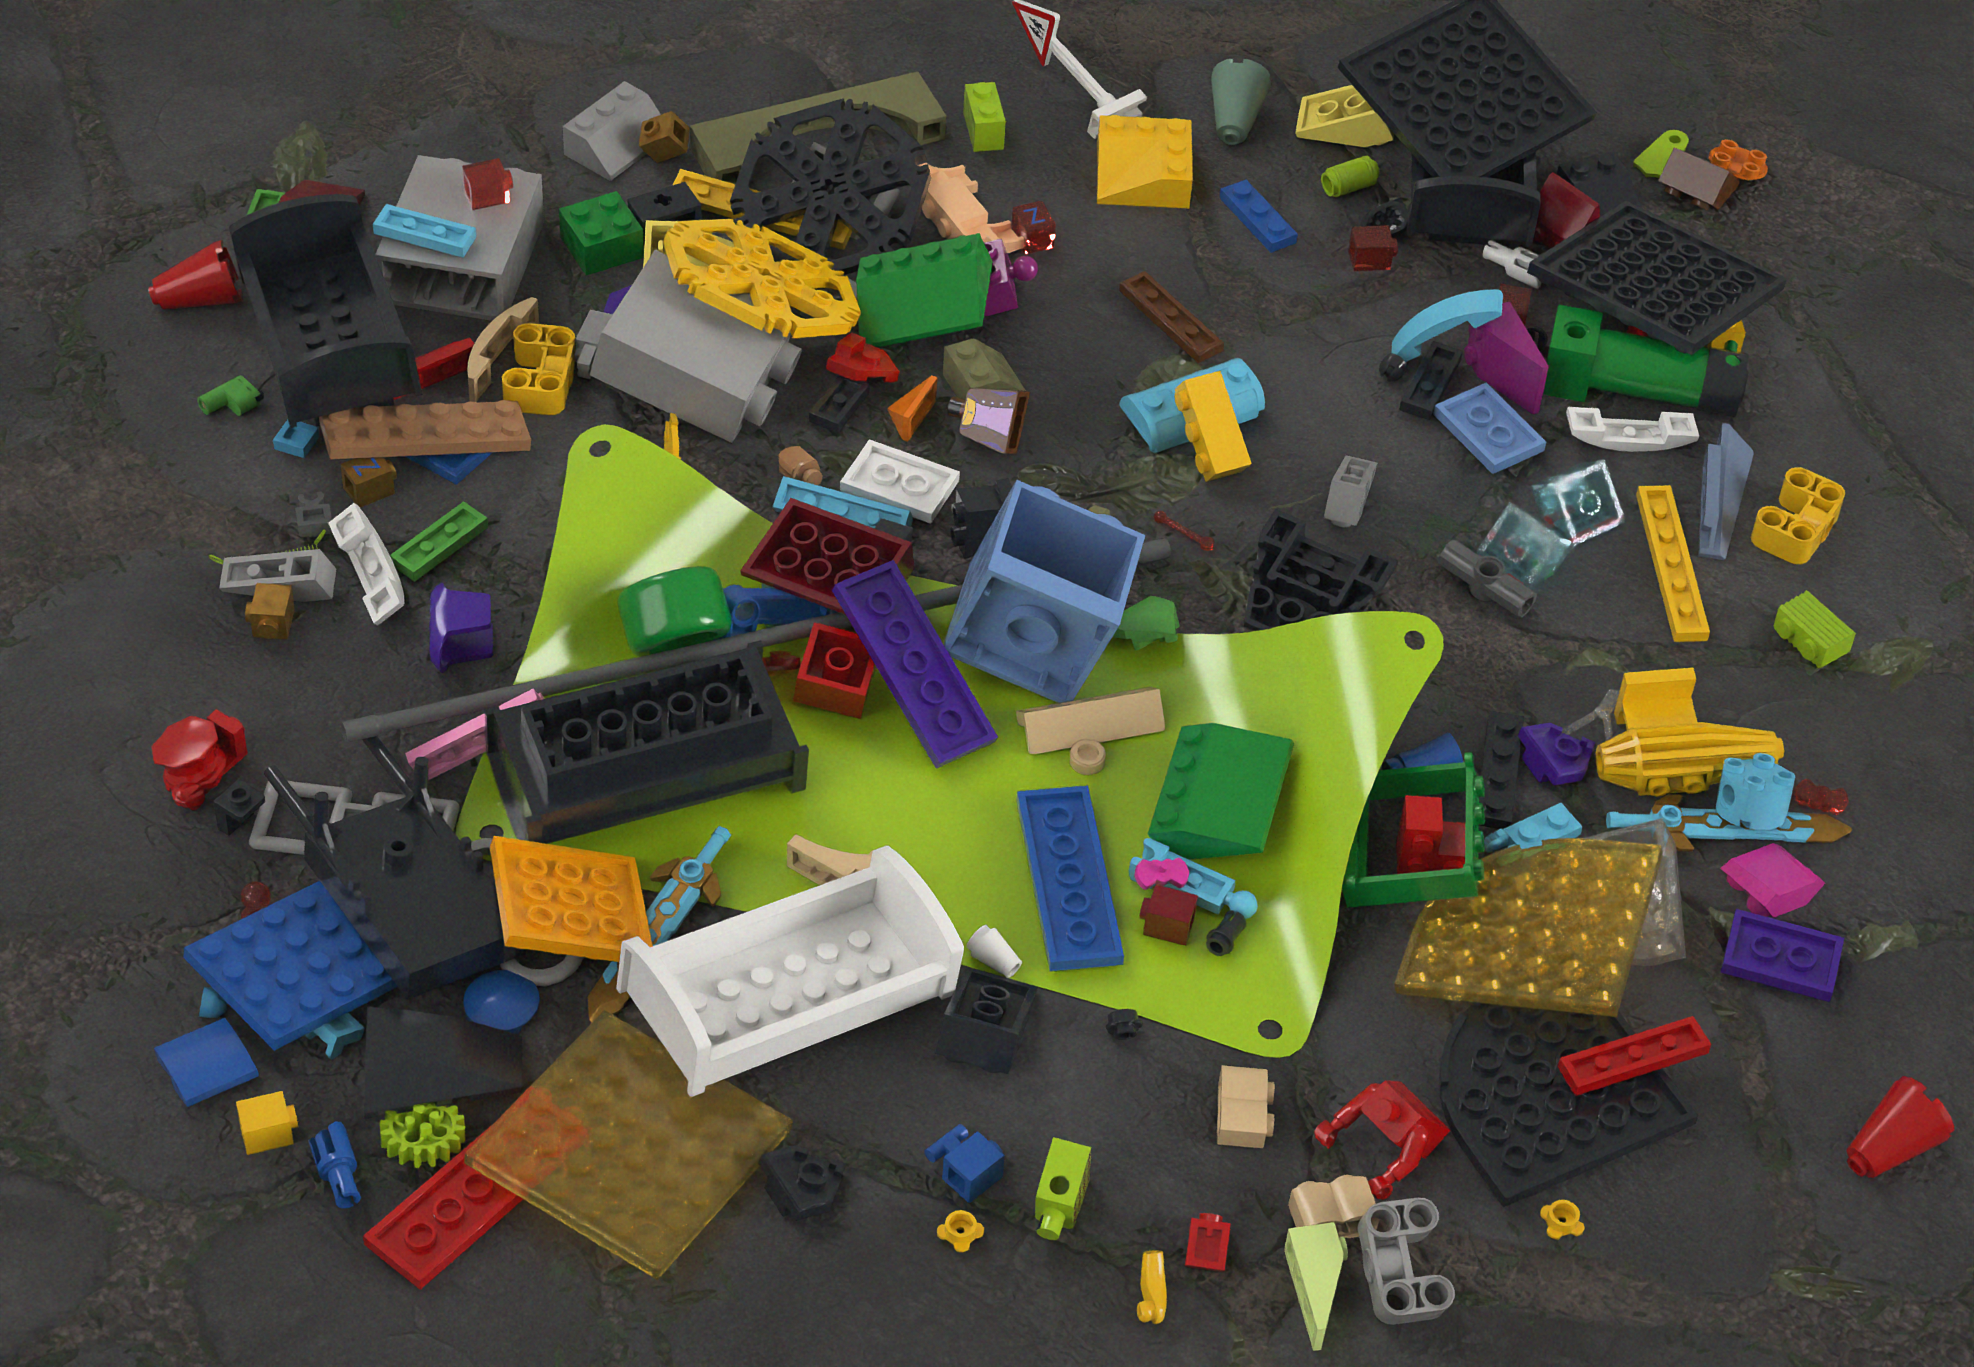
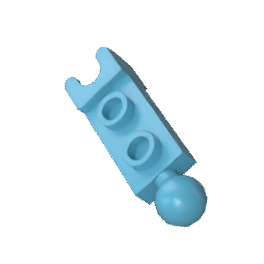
[1129,838,1258,919]

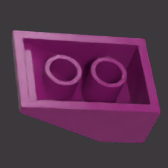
[1464,302,1549,414]

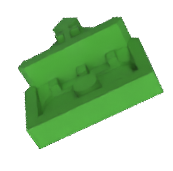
[1113,596,1180,650]

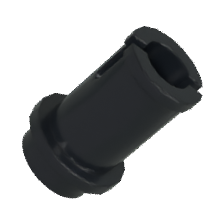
[1206,910,1247,956]

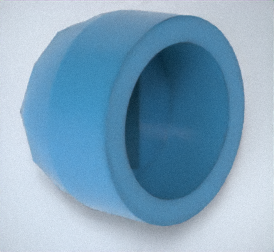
[199,986,228,1018]

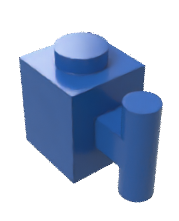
[924,1124,1005,1203]

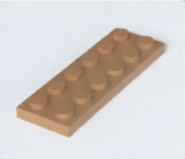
[319,400,531,459]

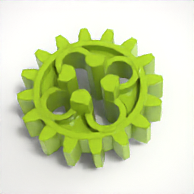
[380,1102,465,1168]

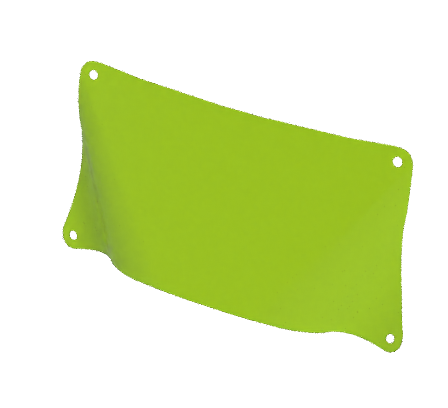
[456,424,1444,1058]

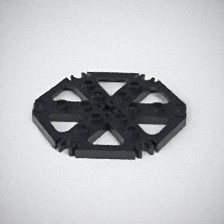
[730,98,931,275]

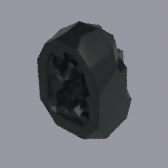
[1359,197,1409,240]

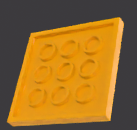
[490,836,653,962]

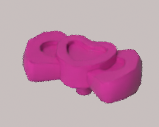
[1134,857,1189,890]

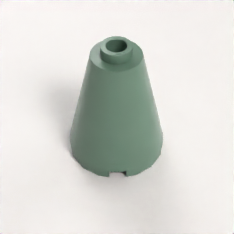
[1211,58,1271,145]

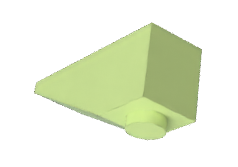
[1284,1222,1348,1351]

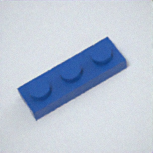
[1219,179,1298,253]

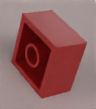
[793,622,876,719]

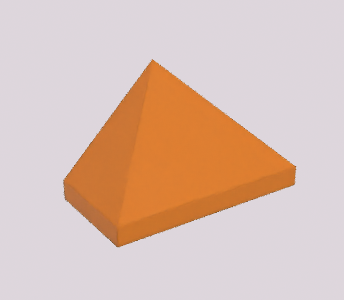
[887,375,937,442]

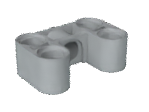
[1358,1198,1455,1325]

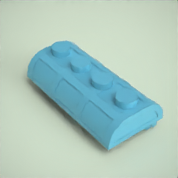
[1119,358,1265,453]

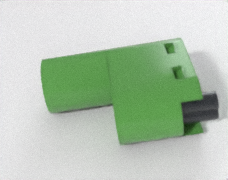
[197,375,264,416]

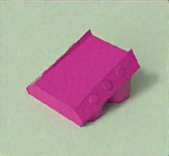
[1720,843,1825,918]

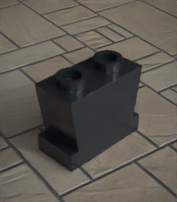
[950,478,1012,559]

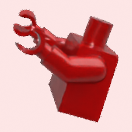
[1315,1080,1450,1200]

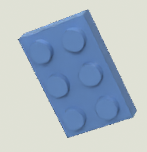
[1433,382,1546,474]

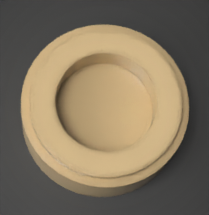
[1070,740,1106,775]

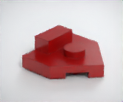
[826,333,900,382]

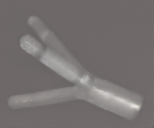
[1562,689,1619,741]

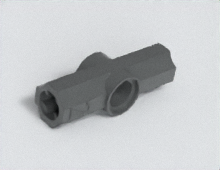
[1438,539,1537,618]

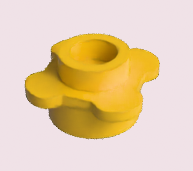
[1540,1200,1584,1239]
[937,1210,984,1252]

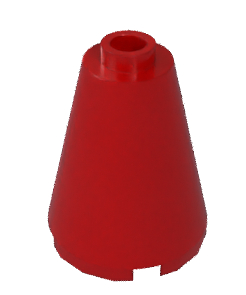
[148,240,243,310]
[1847,1076,1955,1178]

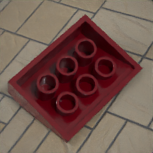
[740,498,915,615]

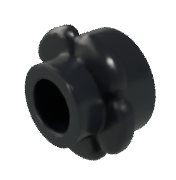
[1106,1009,1143,1040]

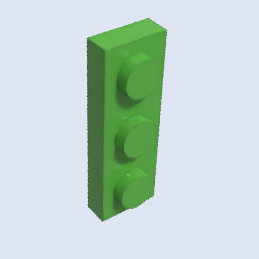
[390,501,488,582]

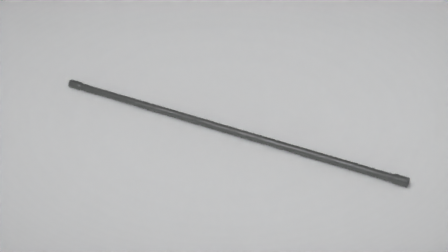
[341,538,1171,743]

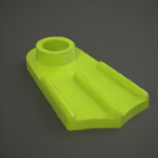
[1633,130,1689,178]

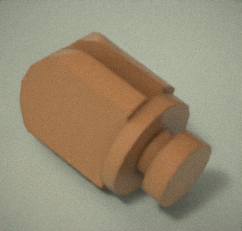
[778,446,823,485]

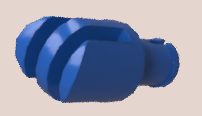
[308,1121,361,1208]

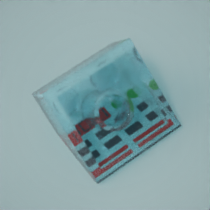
[1531,460,1626,546]
[1476,502,1575,590]

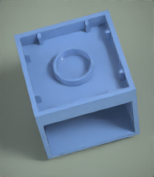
[944,480,1145,703]

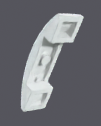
[1566,407,1699,452]
[328,503,404,626]

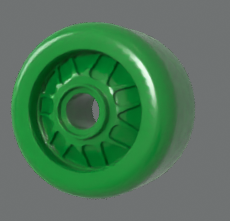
[617,566,732,657]

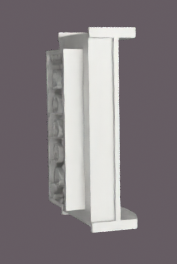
[616,846,964,1097]

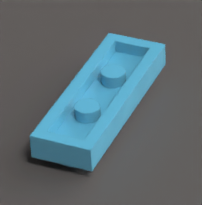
[373,204,477,258]

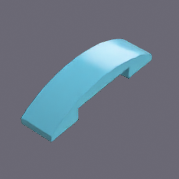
[1391,289,1503,362]

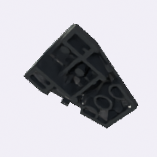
[1244,509,1398,631]

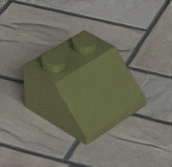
[943,338,1026,399]

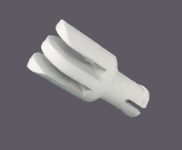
[1483,240,1541,289]

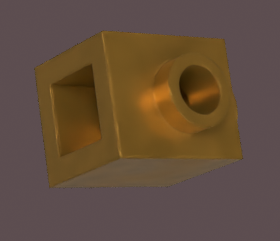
[639,111,690,163]
[245,583,295,639]

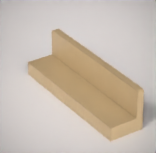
[1016,687,1165,754]

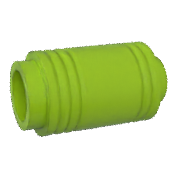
[1321,156,1380,197]

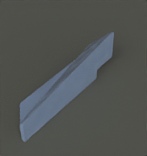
[1698,423,1754,560]

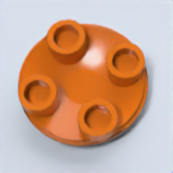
[1708,139,1768,180]

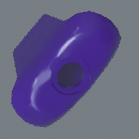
[429,582,493,673]

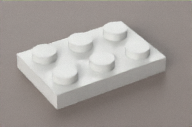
[840,439,960,523]

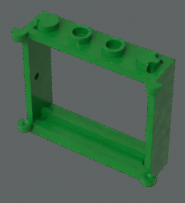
[1342,752,1485,908]

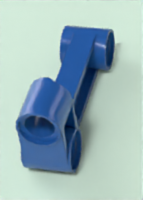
[719,585,838,639]

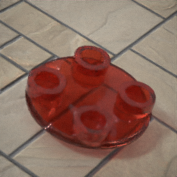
[762,651,801,677]

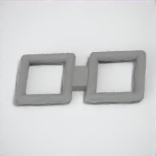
[249,781,460,855]

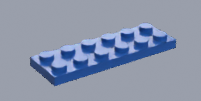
[1016,786,1124,971]

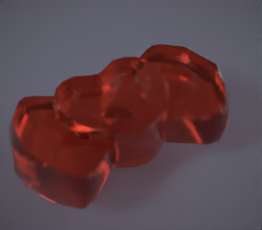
[1794,778,1849,815]

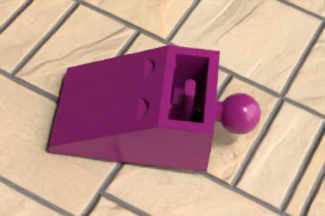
[984,238,1038,316]

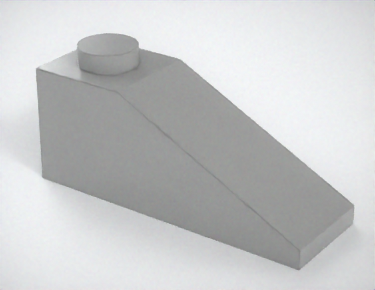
[1324,455,1378,527]
[219,549,337,602]

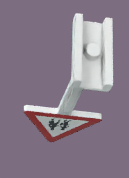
[1012,0,1147,139]

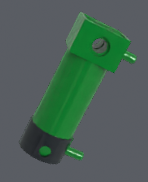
[1543,304,1749,417]

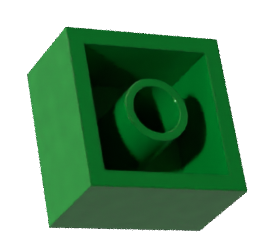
[559,191,644,276]

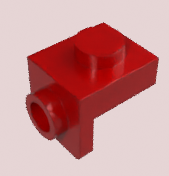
[206,709,248,774]

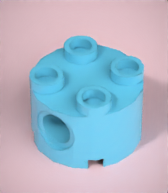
[1716,753,1795,830]

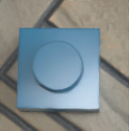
[273,419,320,458]

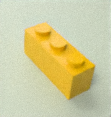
[1174,371,1252,482]

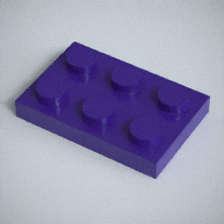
[1720,909,1844,1002]

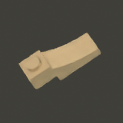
[787,834,873,885]

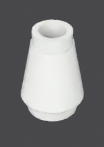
[966,925,1022,978]

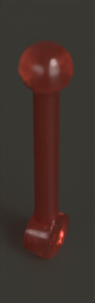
[1154,510,1214,551]

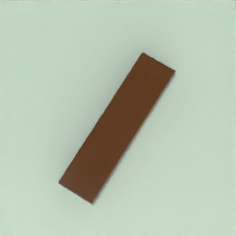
[1119,271,1224,363]

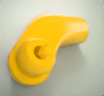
[1137,1250,1167,1324]

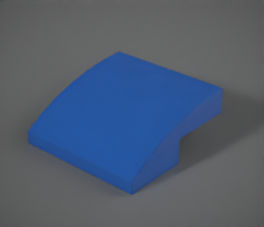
[154,1018,259,1107]

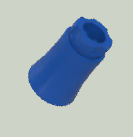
[1382,732,1464,770]

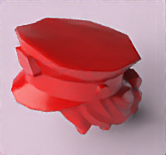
[151,716,227,811]

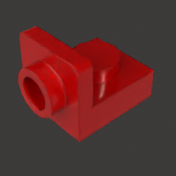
[1185,1213,1231,1272]

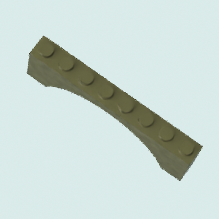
[690,72,946,184]

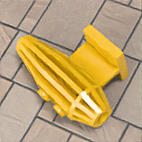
[1596,667,1784,797]

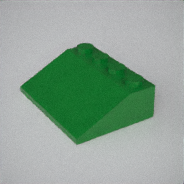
[856,233,993,347]
[1148,723,1294,860]

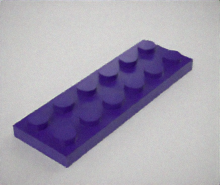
[832,560,998,769]

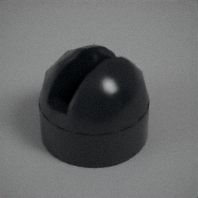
[1527,326,1548,351]
[1379,353,1408,382]

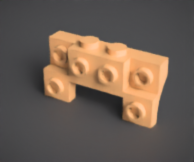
[917,163,1024,253]

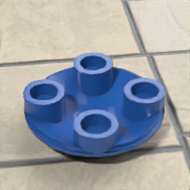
[463,970,540,1034]

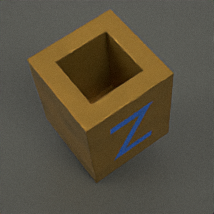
[341,457,397,508]

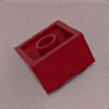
[1533,172,1600,248]

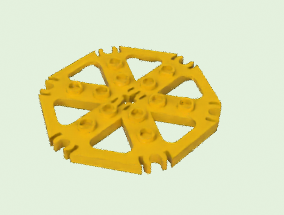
[663,219,861,338]

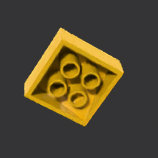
[1097,115,1193,209]

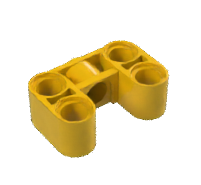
[502,323,576,415]
[1751,467,1845,564]

